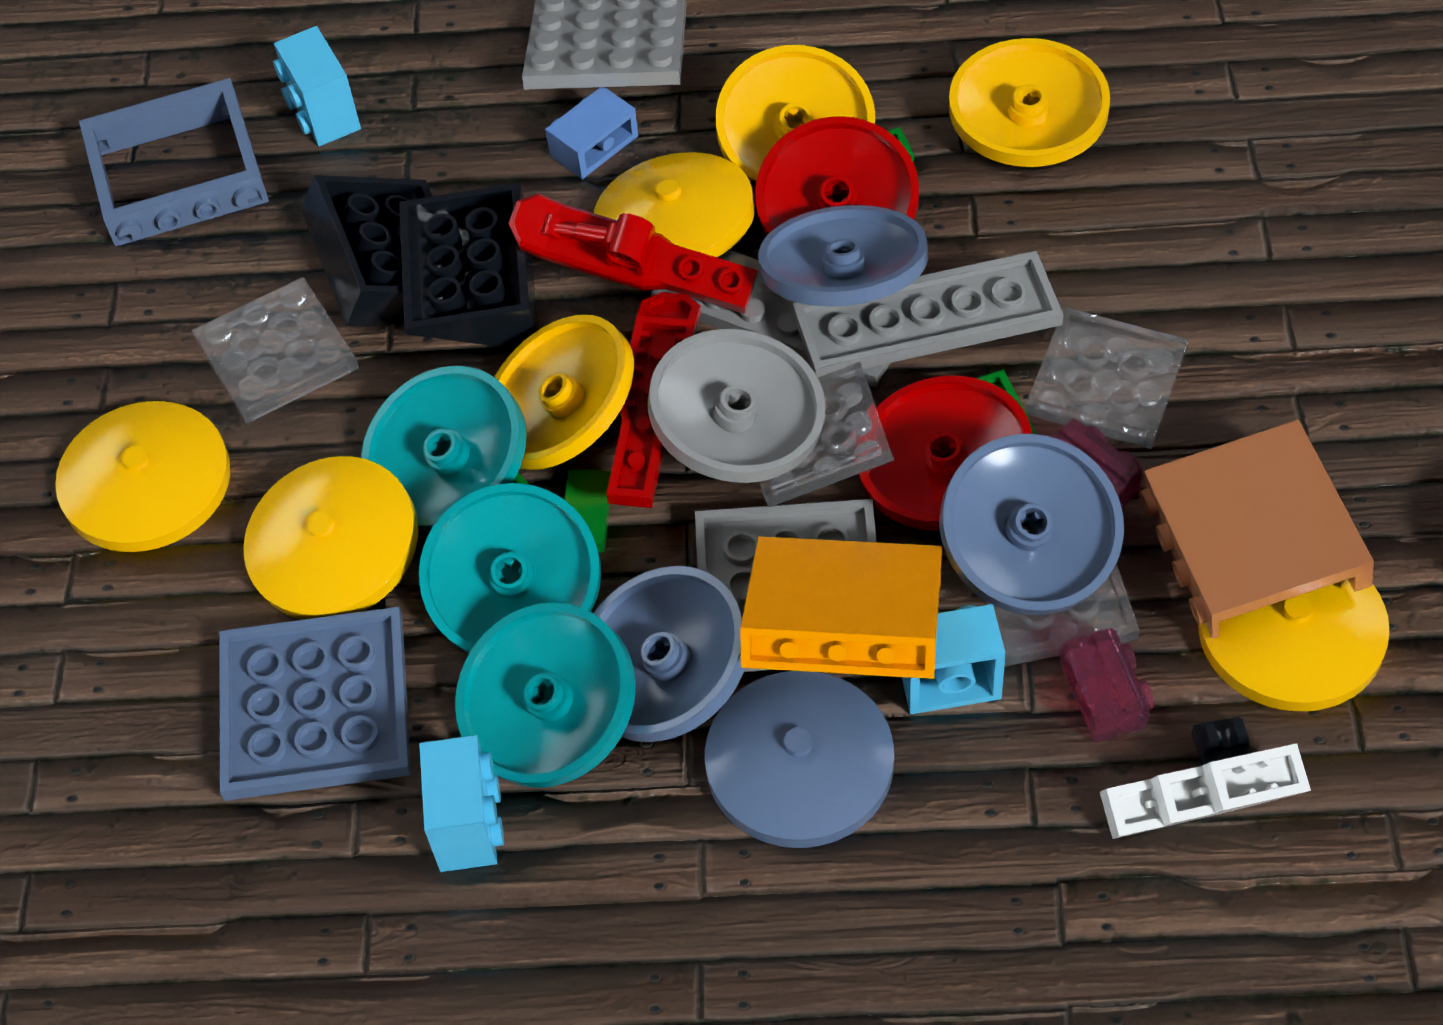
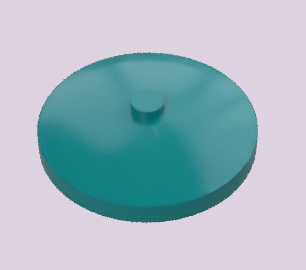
[361,366,526,532]
[419,483,601,654]
[455,602,635,788]

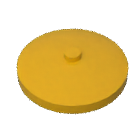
[949,38,1110,167]
[716,45,875,187]
[594,152,755,257]
[495,315,634,470]
[55,401,230,552]
[244,456,419,620]
[1198,579,1389,712]

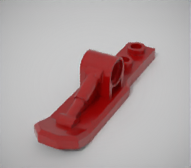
[508,193,758,314]
[606,292,701,508]

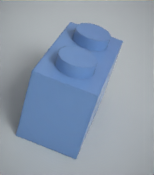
[545,87,639,179]

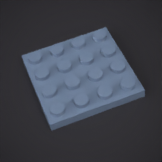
[219,607,411,801]

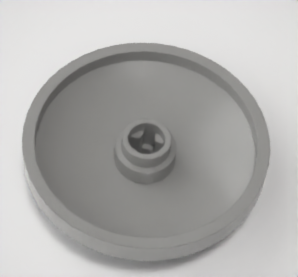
[648,329,826,483]

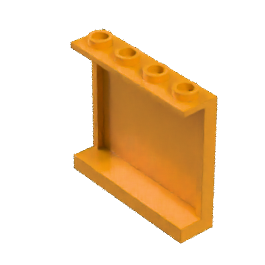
[740,536,942,679]

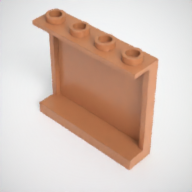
[1139,419,1374,639]

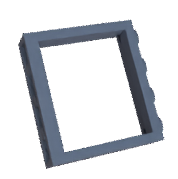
[79,78,269,247]

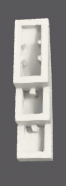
[1100,743,1311,839]

